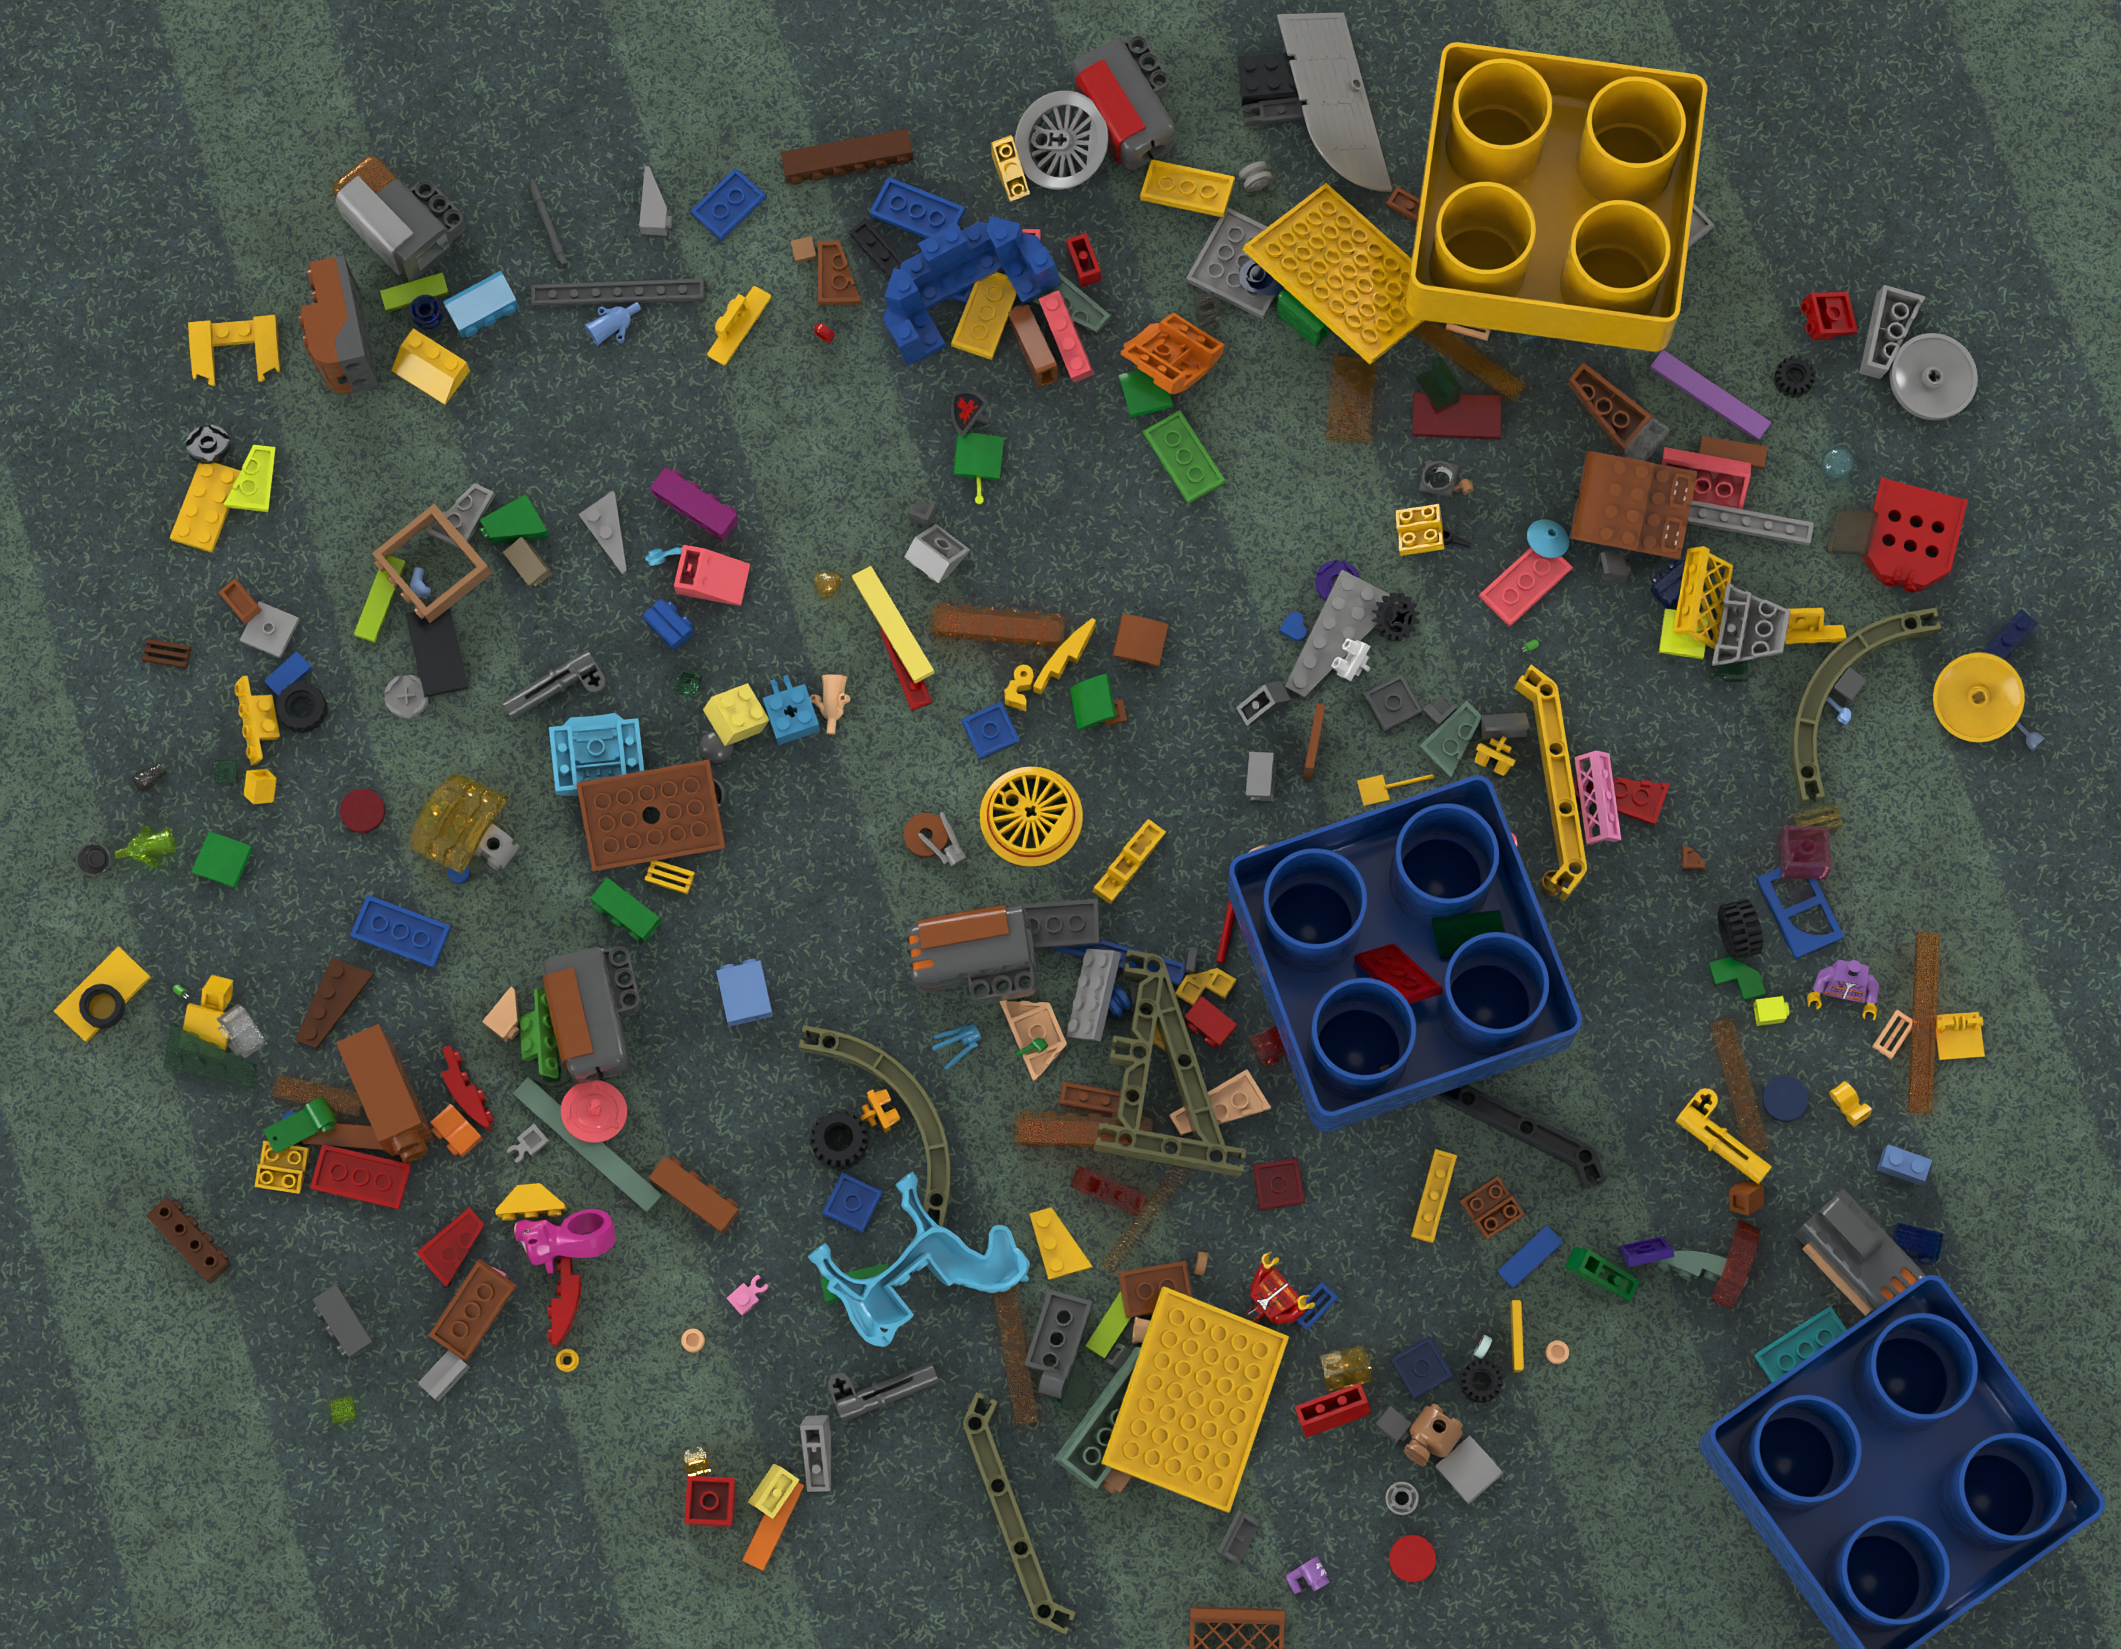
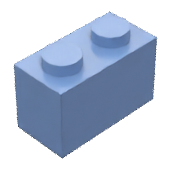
[1877,1145,1932,1186]

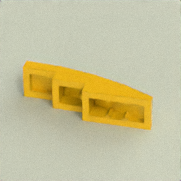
[1033,618,1096,695]
[1092,819,1166,904]

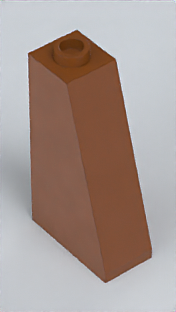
[1008,305,1058,388]

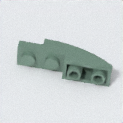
[1654,1251,1749,1291]

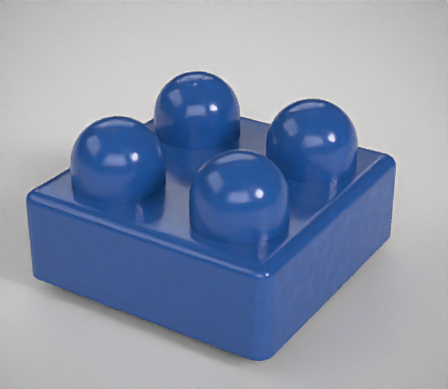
[1227,775,1582,1132]
[1699,1275,2105,1649]

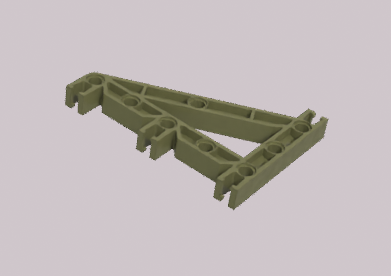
[1094,950,1247,1177]

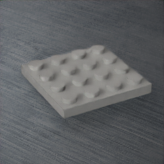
[1186,207,1276,319]

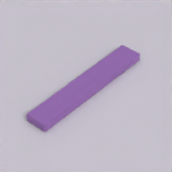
[1650,350,1772,441]

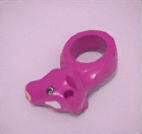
[514,1209,616,1274]

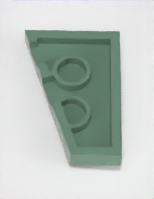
[1418,701,1481,779]

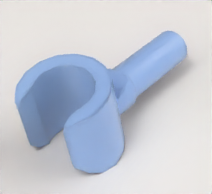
[1826,697,1851,725]

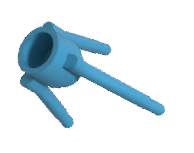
[932,1023,981,1070]

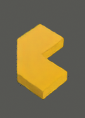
[1175,968,1237,1006]

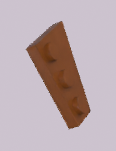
[818,241,862,305]

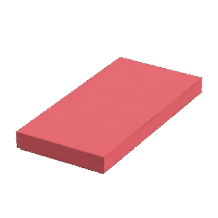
[1479,548,1573,627]

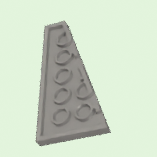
[1284,570,1398,698]

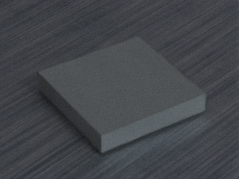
[1363,674,1423,733]

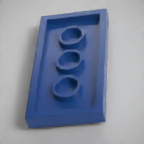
[869,177,966,239]
[350,895,452,969]

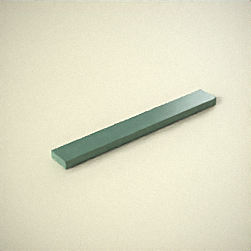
[513,1077,663,1213]

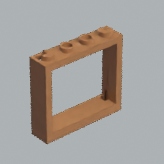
[372,504,492,623]

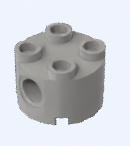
[468,820,520,871]

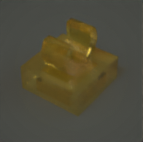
[682,1447,711,1476]

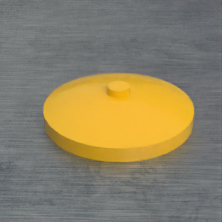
[1933,652,2025,742]

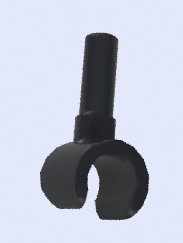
[1443,529,1471,548]

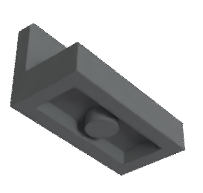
[1481,713,1529,739]

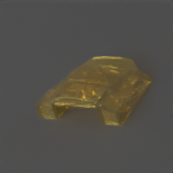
[409,773,509,874]

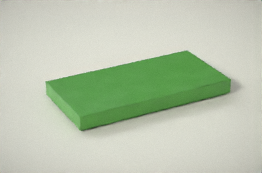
[1143,410,1226,504]

